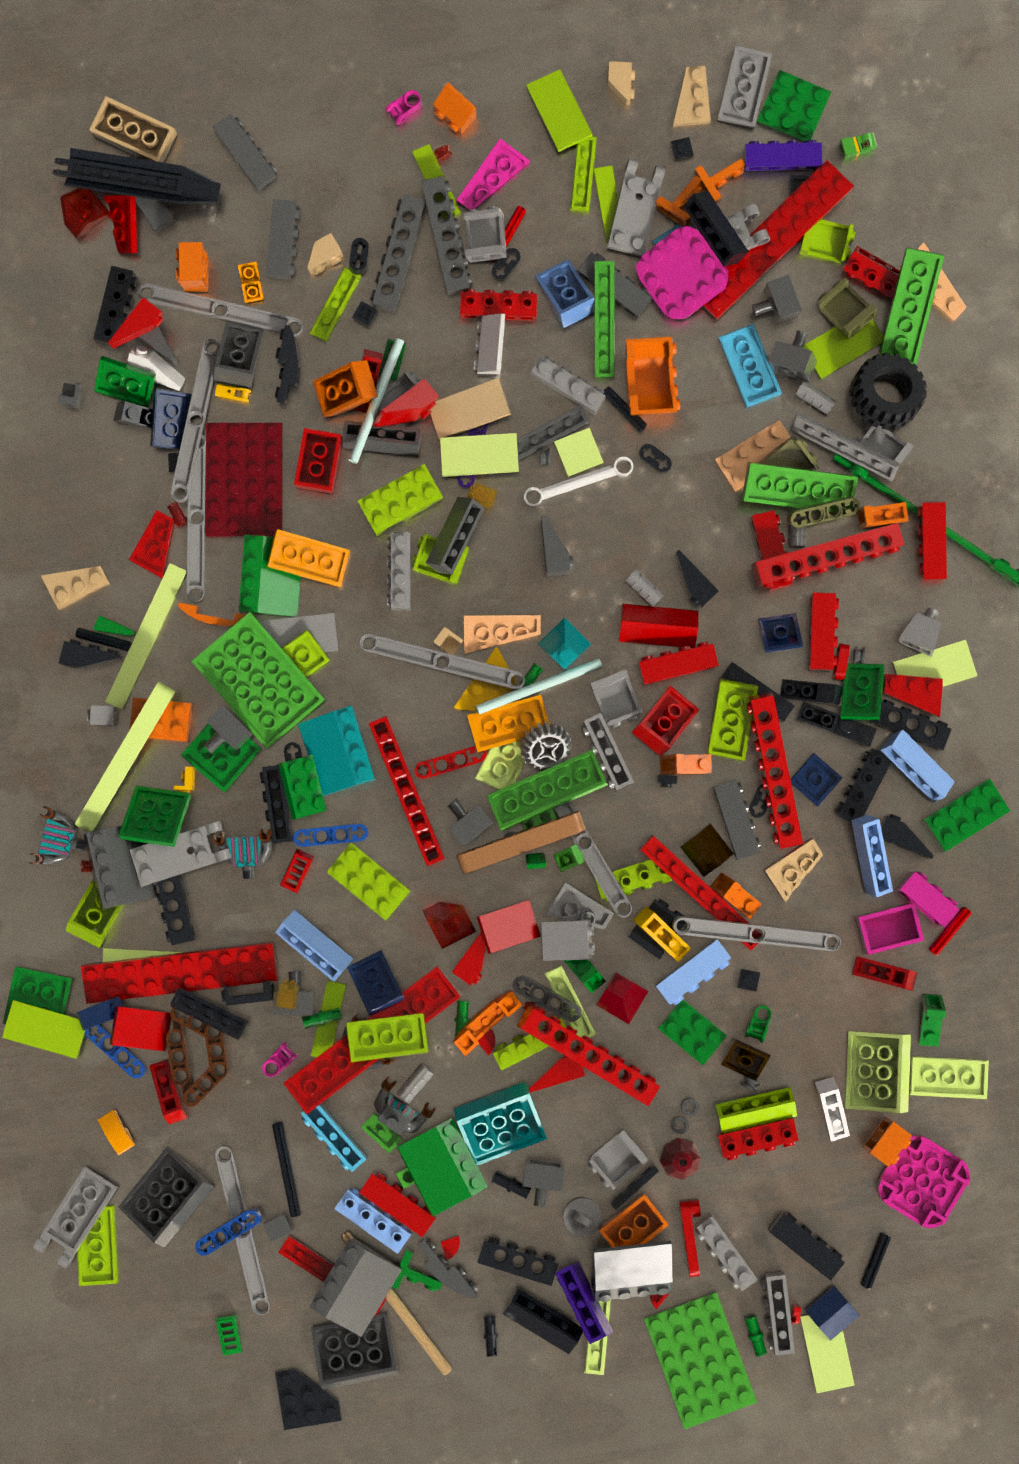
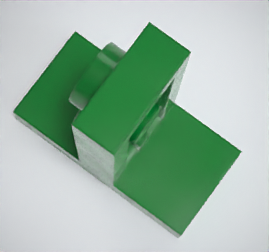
[564,959,606,994]
[919,993,946,1047]
[392,1248,443,1291]

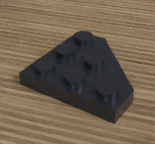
[275,1368,342,1430]

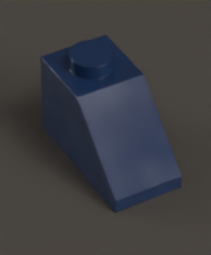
[76,996,123,1030]

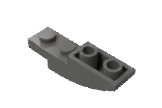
[418,1237,479,1299]

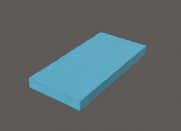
[718,323,782,408]

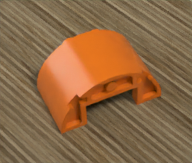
[626,337,680,415]

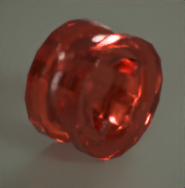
[434,145,453,161]

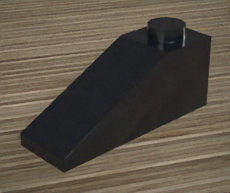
[675,550,719,608]
[881,814,934,859]

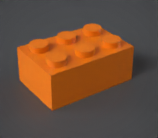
[175,242,208,293]
[313,360,378,417]
[129,697,193,743]
[863,1116,912,1167]
[598,1192,669,1247]

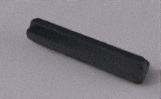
[603,386,647,432]
[75,628,132,652]
[861,1233,891,1289]

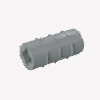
[795,380,836,415]
[789,508,807,548]
[625,569,664,607]
[396,1063,434,1104]

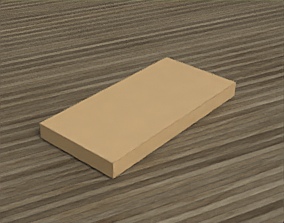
[431,378,511,440]

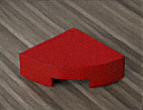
[478,1029,495,1056]
[441,1235,460,1260]
[650,1293,669,1309]
[791,1304,801,1324]

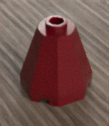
[659,1137,701,1180]

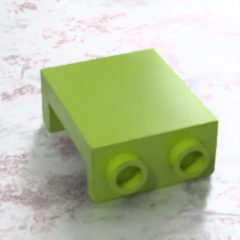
[799,219,856,265]
[411,533,469,585]

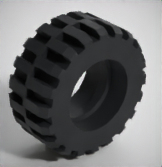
[850,353,927,430]

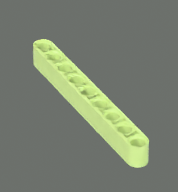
[74,681,175,832]

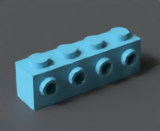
[301,1104,367,1172]

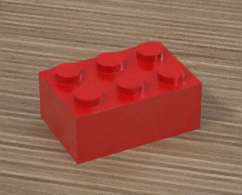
[294,428,342,494]

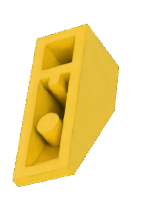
[633,906,691,963]

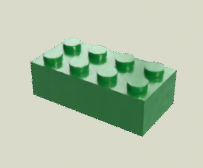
[922,779,1010,852]

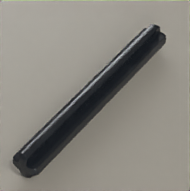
[272,1122,301,1217]

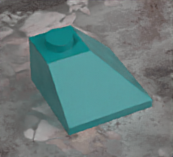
[538,617,591,671]

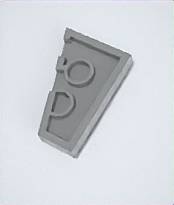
[545,882,615,929]

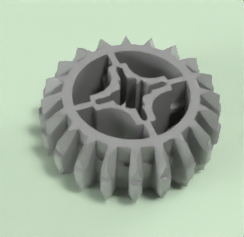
[520,721,572,771]

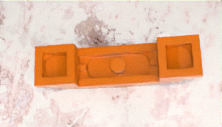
[178,602,245,627]
[453,990,522,1056]

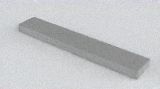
[790,412,900,481]

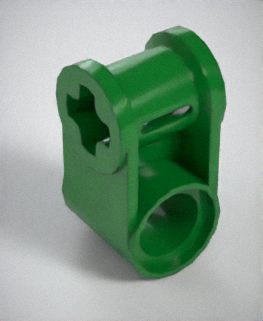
[744,1004,772,1043]

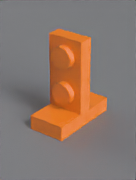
[694,158,746,203]
[656,175,703,227]
[857,502,909,530]
[660,754,712,775]
[710,873,762,919]

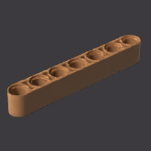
[456,811,586,874]

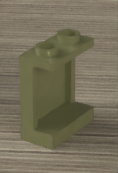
[818,278,877,340]
[759,435,819,470]

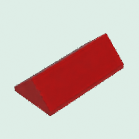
[619,604,699,649]

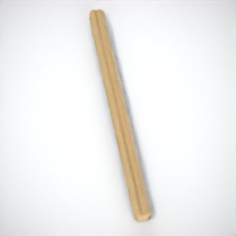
[341,1231,452,1375]

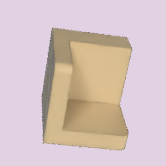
[433,627,463,655]

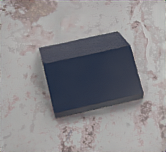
[758,613,803,653]
[805,1286,860,1341]

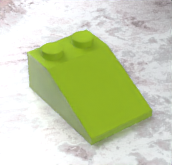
[65,879,123,948]

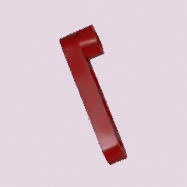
[414,746,487,779]
[679,1199,701,1277]

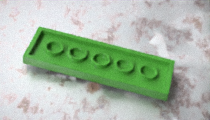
[879,247,944,365]
[741,462,858,513]
[486,749,608,831]

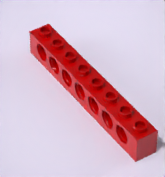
[751,523,905,588]
[746,692,803,849]
[369,716,445,866]
[517,1006,660,1106]

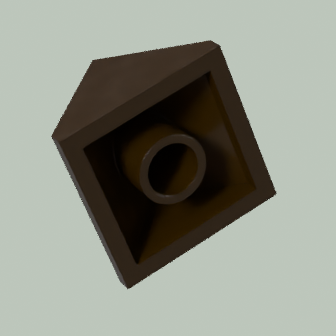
[680,823,734,877]
[721,1038,771,1081]

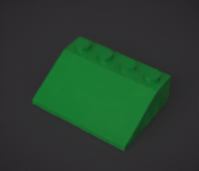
[238,535,301,617]
[396,1118,488,1217]

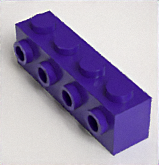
[744,140,822,171]
[555,1262,614,1344]

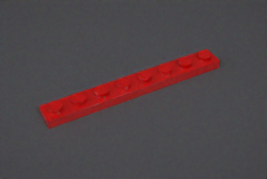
[639,835,761,951]

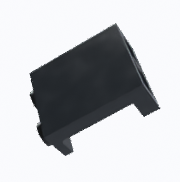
[627,898,686,960]
[221,980,275,1006]

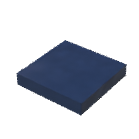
[790,753,843,807]

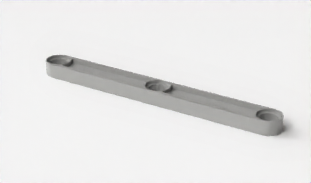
[137,283,303,337]
[171,338,220,503]
[187,435,206,603]
[360,634,525,690]
[538,769,632,918]
[672,916,841,951]
[215,1145,270,1315]

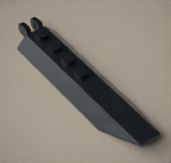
[52,148,221,204]

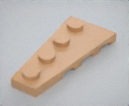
[899,242,966,322]
[464,615,541,654]

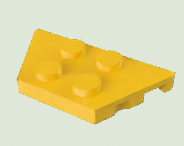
[454,647,517,712]

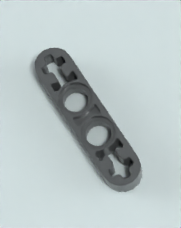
[513,975,582,1022]

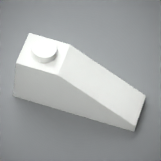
[127,344,186,391]
[815,1077,850,1141]

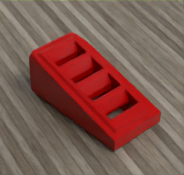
[280,849,314,893]

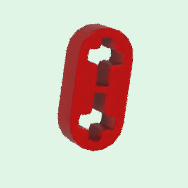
[833,643,850,680]

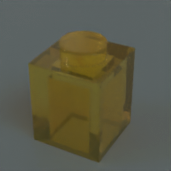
[467,482,498,511]
[276,979,300,1009]

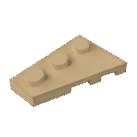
[673,65,711,127]
[41,566,110,610]
[764,838,823,902]

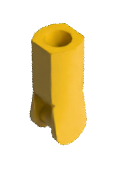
[215,383,251,403]

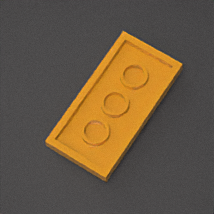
[266,529,350,587]
[467,695,550,753]

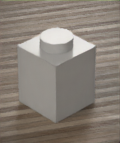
[87,705,116,726]

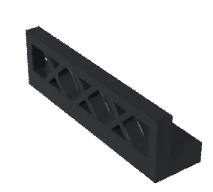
[170,987,248,1040]

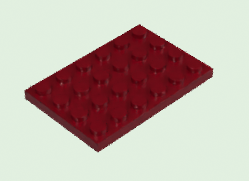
[206,423,283,537]

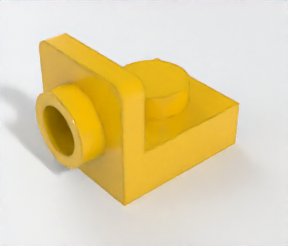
[173,767,195,793]

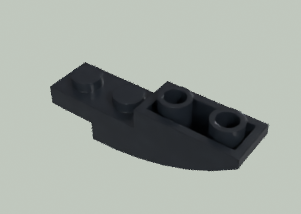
[275,325,300,404]
[797,702,877,747]

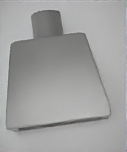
[899,608,941,657]

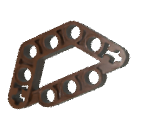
[166,1008,229,1107]

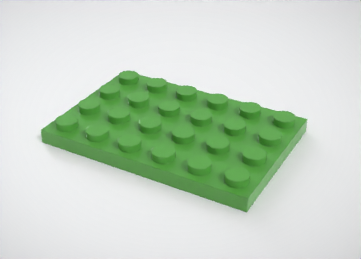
[191,611,325,749]
[644,1291,757,1430]

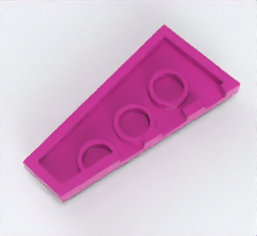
[456,139,530,210]

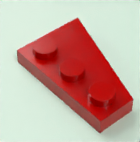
[104,195,137,253]
[129,510,174,578]
[883,674,943,717]

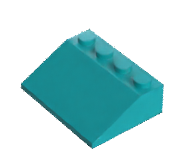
[298,705,376,796]
[453,1082,547,1166]

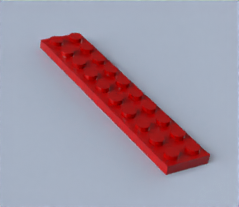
[703,160,854,320]
[81,942,278,1004]
[283,966,461,1115]

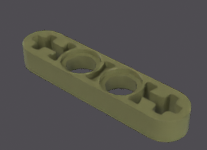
[787,497,860,528]

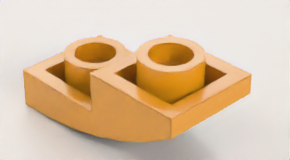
[238,261,264,303]
[98,1110,135,1155]

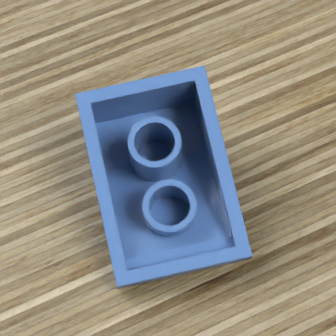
[535,259,595,328]

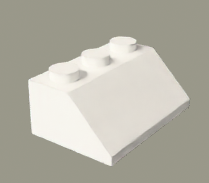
[474,314,505,378]

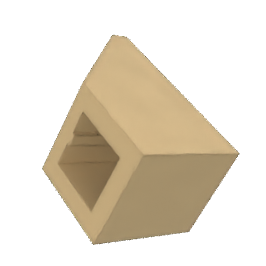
[608,61,635,105]
[307,233,343,275]

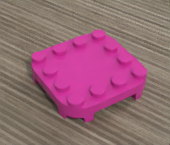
[636,226,729,319]
[877,1135,970,1229]

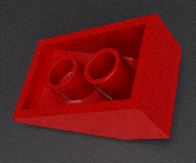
[373,379,439,427]
[632,685,699,756]

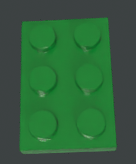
[94,356,156,408]
[840,663,885,720]
[278,755,326,820]
[658,1000,727,1065]

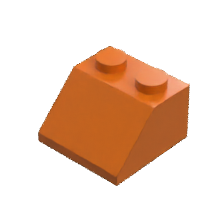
[433,82,477,134]

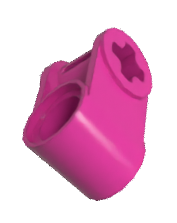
[385,90,422,125]
[262,1042,298,1077]

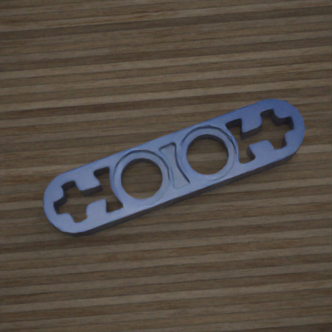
[293,824,368,847]
[85,1024,146,1079]
[195,1208,262,1256]

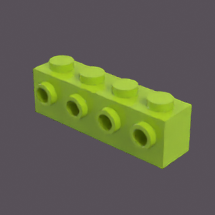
[594,859,672,902]
[492,1016,566,1071]
[715,1087,797,1134]

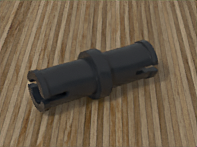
[492,1171,531,1199]
[483,1316,499,1357]

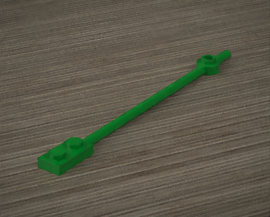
[833,453,1019,586]

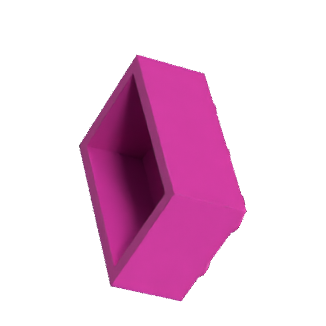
[895,871,960,927]
[856,903,924,955]

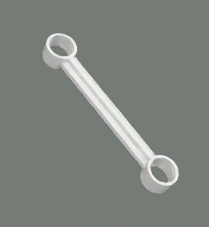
[524,457,633,508]

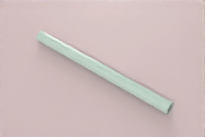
[348,338,404,464]
[475,658,602,714]

